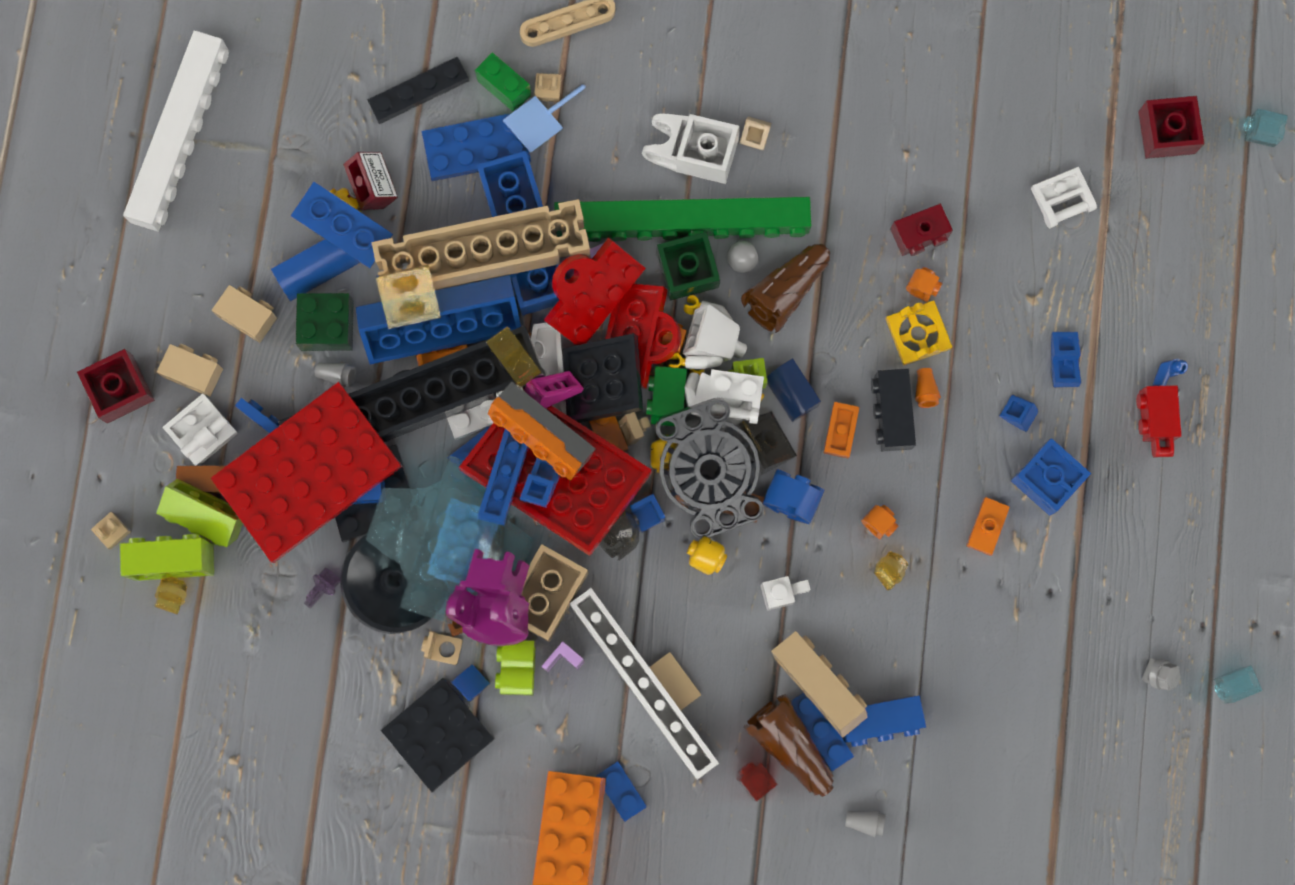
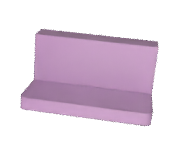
[541,642,584,672]

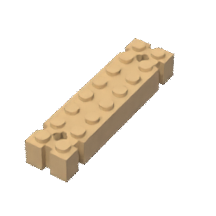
[372,199,591,300]

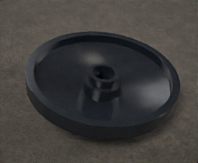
[340,527,447,634]

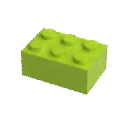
[120,534,214,581]

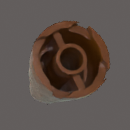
[741,244,830,333]
[744,694,834,797]

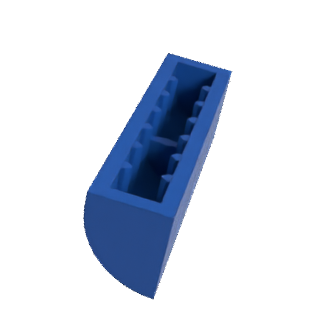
[271,239,360,302]

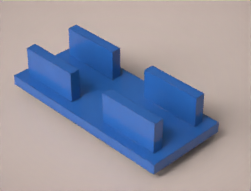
[291,182,393,268]

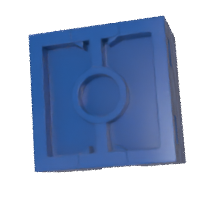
[1011,438,1091,516]

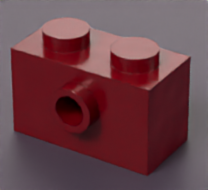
[890,203,953,256]

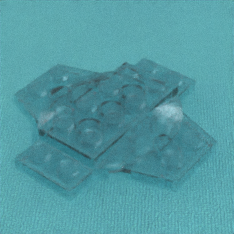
[365,456,534,624]

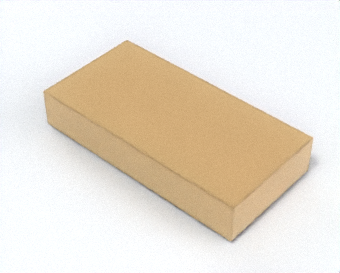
[649,652,701,710]

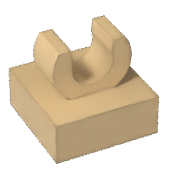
[534,73,562,102]
[618,412,651,446]
[91,512,130,550]

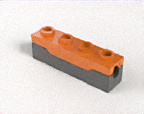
[488,382,595,481]

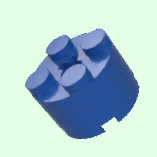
[762,469,825,524]

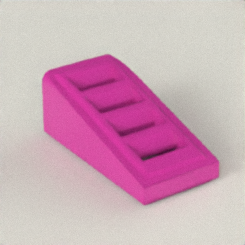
[524,371,584,408]

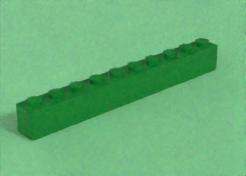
[554,197,811,242]

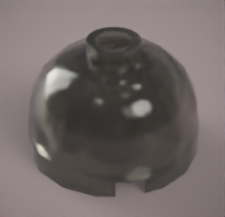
[599,510,640,560]

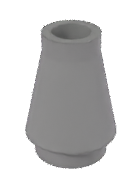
[315,362,356,388]
[845,811,886,838]

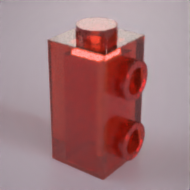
[736,762,778,802]

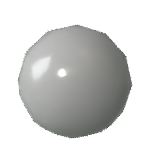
[727,240,759,273]

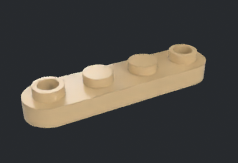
[520,0,615,47]

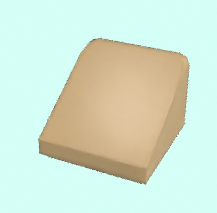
[739,117,772,150]

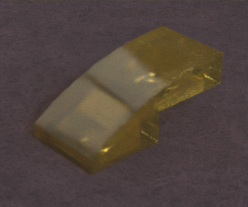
[486,327,541,388]

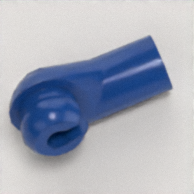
[1152,359,1188,386]

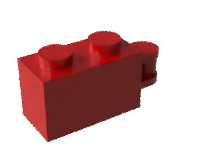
[1136,385,1182,458]

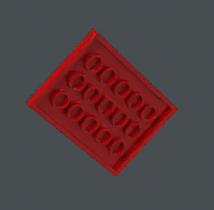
[210,382,402,563]
[459,387,652,556]

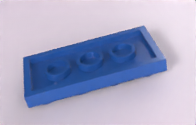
[422,113,531,181]

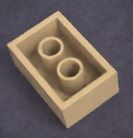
[521,544,589,642]

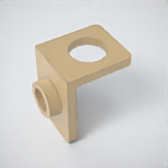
[421,631,463,665]

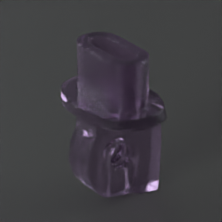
[304,568,340,609]

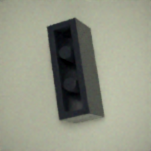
[871,368,916,452]

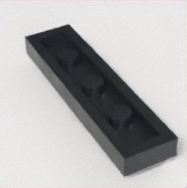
[367,56,469,124]

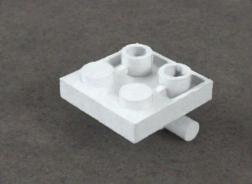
[162,394,238,466]

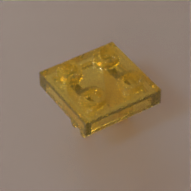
[376,264,441,329]

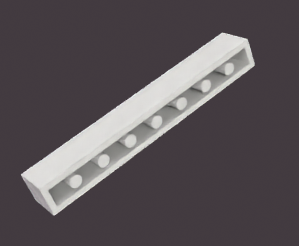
[123,30,229,232]
[569,588,719,780]

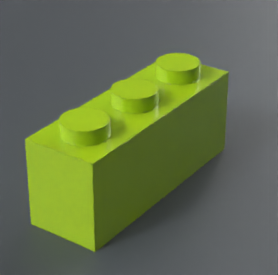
[156,479,243,547]

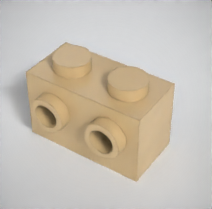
[212,285,277,343]
[157,344,223,397]

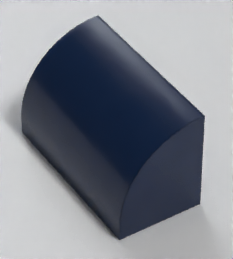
[767,358,821,423]

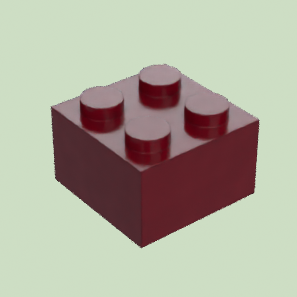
[1138,96,1205,159]
[77,349,155,424]

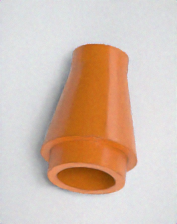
[915,368,941,408]

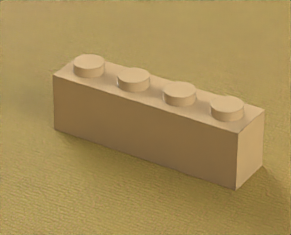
[771,631,868,737]

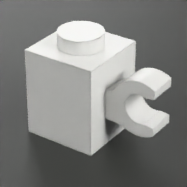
[760,576,811,611]

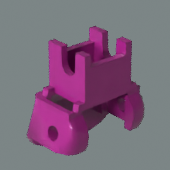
[446,549,530,646]

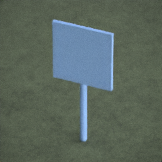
[503,84,585,153]

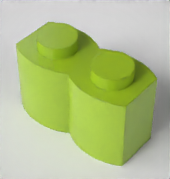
[495,640,536,696]

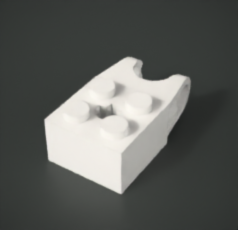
[642,114,739,184]

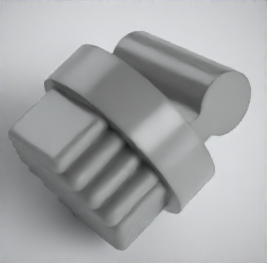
[1141,658,1181,691]

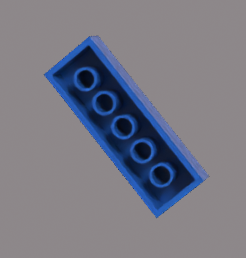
[477,151,566,316]
[356,275,521,365]

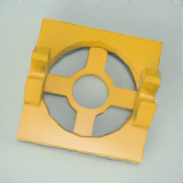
[885,300,953,366]

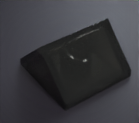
[737,411,797,475]

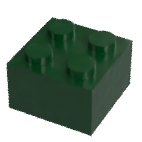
[656,232,720,301]
[295,293,354,351]

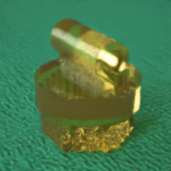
[874,551,909,590]
[154,577,187,615]

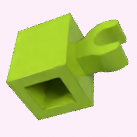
[728,358,768,389]

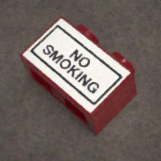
[343,152,398,210]

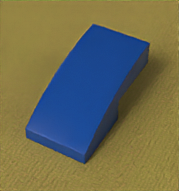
[1051,332,1081,387]
[520,458,560,507]

